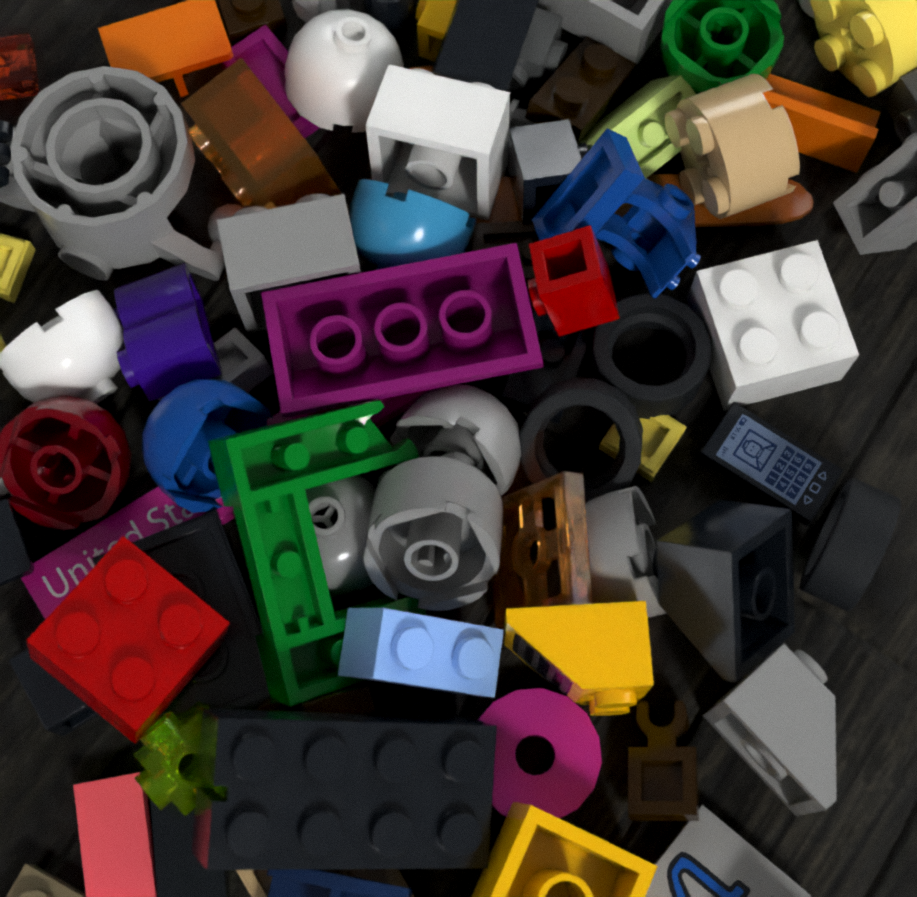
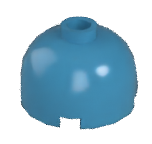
[349,179,477,270]

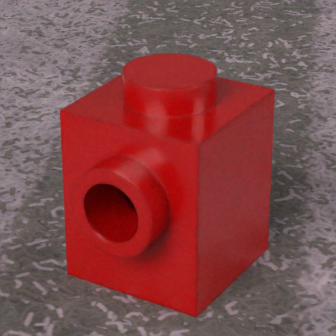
[528,225,620,337]

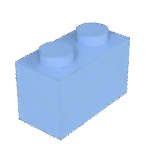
[338,608,504,698]

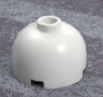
[284,9,404,133]
[0,290,126,405]

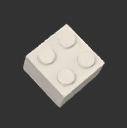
[366,64,510,221]
[686,240,859,411]

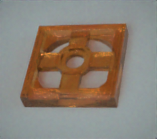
[492,471,593,629]

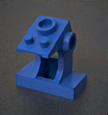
[532,128,701,298]

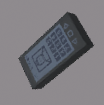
[698,402,843,526]

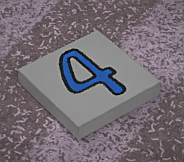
[645,804,811,897]

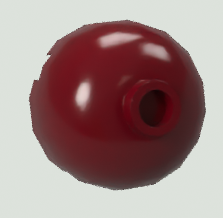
[0,395,131,530]

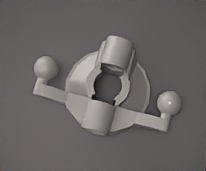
[0,66,243,281]

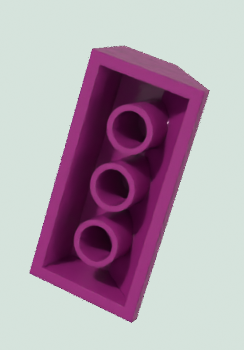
[261,243,543,418]

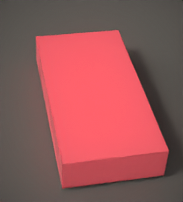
[73,772,157,897]

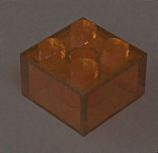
[181,58,342,209]

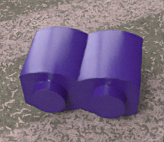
[114,263,222,401]

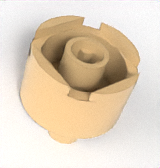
[664,74,800,219]

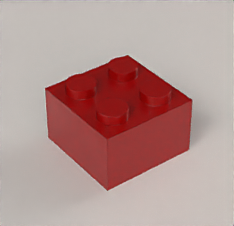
[26,536,230,744]

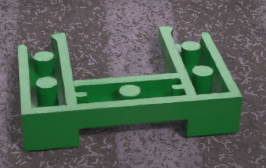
[208,400,426,706]

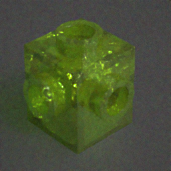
[133,701,225,816]

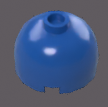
[142,379,273,513]

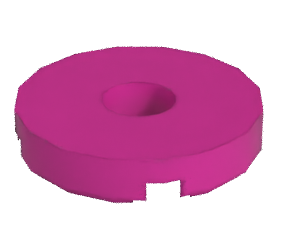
[478,688,602,819]

